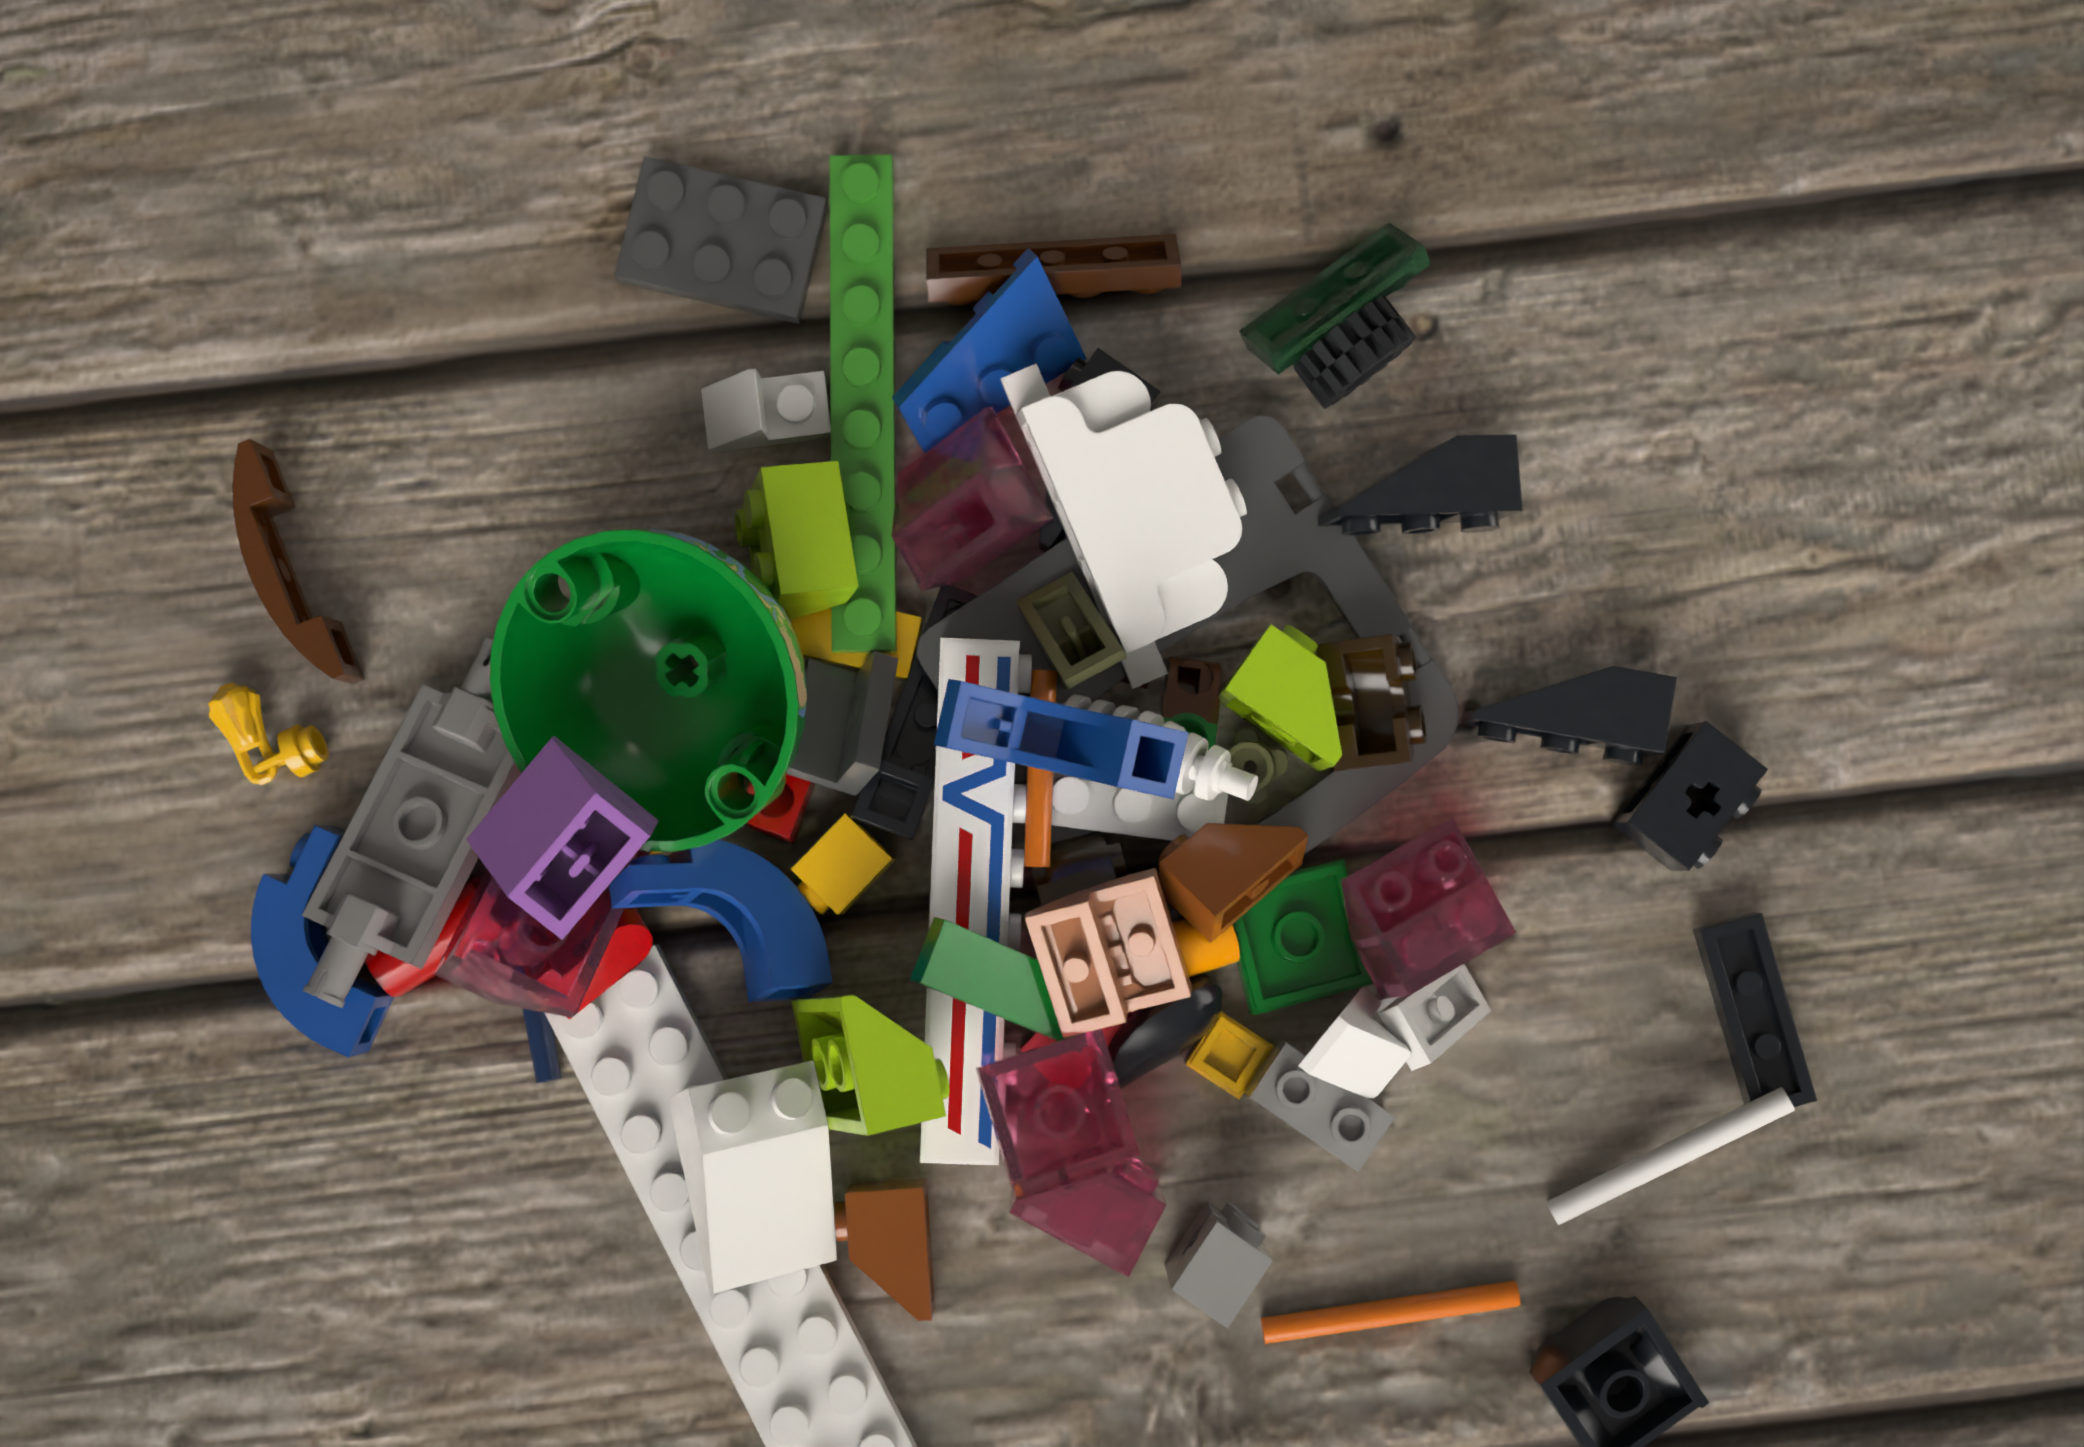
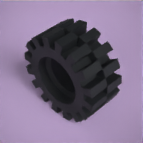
[1293,296,1416,409]

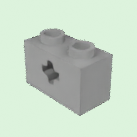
[1244,1037,1395,1172]
[1164,1201,1273,1329]

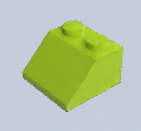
[1218,624,1342,772]

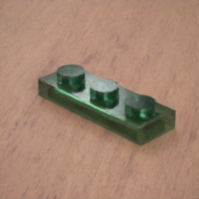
[1239,222,1431,375]

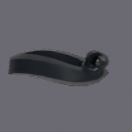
[1101,974,1223,1091]

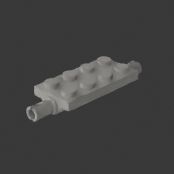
[302,638,521,1008]

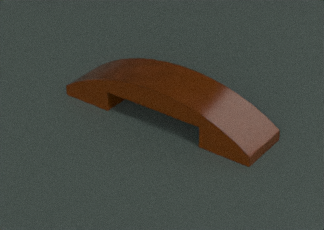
[232,439,365,684]

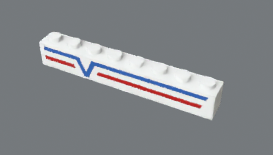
[920,638,1032,1165]

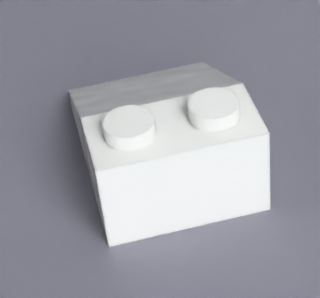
[668,1060,837,1294]

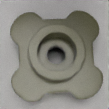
[1229,729,1289,805]

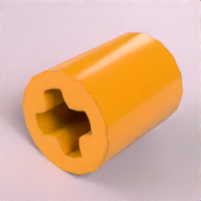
[1172,918,1240,977]

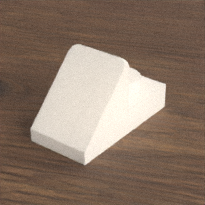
[701,368,831,453]
[1377,955,1492,1071]
[1298,987,1411,1098]

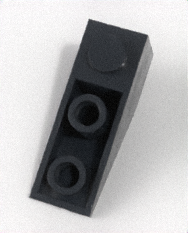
[1318,434,1523,536]
[1461,666,1677,765]

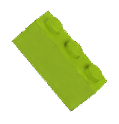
[791,994,949,1136]

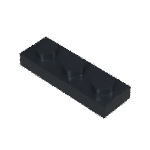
[1693,912,1818,1107]

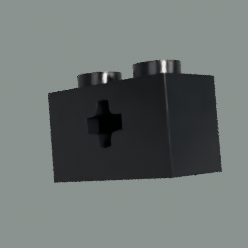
[1611,721,1768,871]

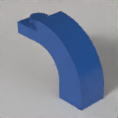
[934,679,1189,800]
[251,825,394,1058]
[609,840,832,1003]

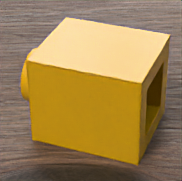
[791,813,896,915]

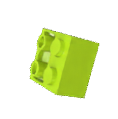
[735,461,859,620]

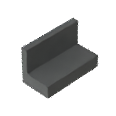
[787,651,898,796]

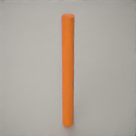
[1260,1280,1520,1344]

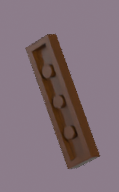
[926,234,1181,305]

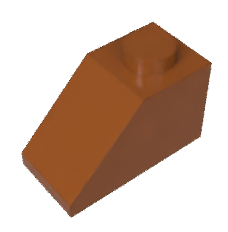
[1158,823,1309,943]
[835,1178,935,1321]

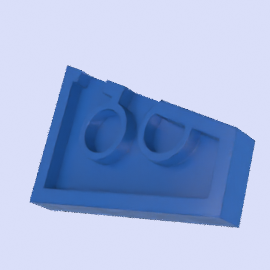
[892,248,1087,456]

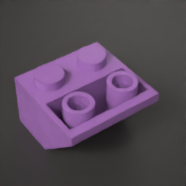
[466,736,659,940]

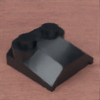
[1529,1296,1709,1447]

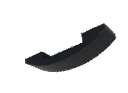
[851,583,978,841]

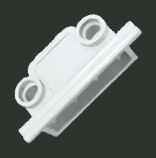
[1000,364,1247,689]

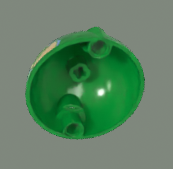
[490,528,807,852]

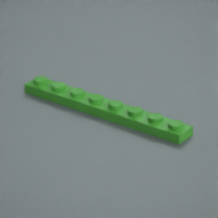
[830,154,897,653]

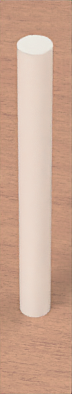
[1546,1087,1795,1225]

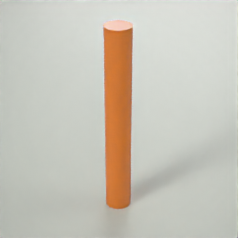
[1024,670,1057,867]

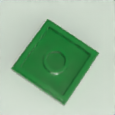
[1232,859,1376,1015]

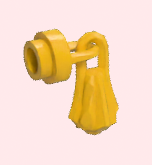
[208,682,329,785]

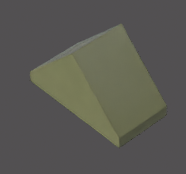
[1016,571,1127,690]

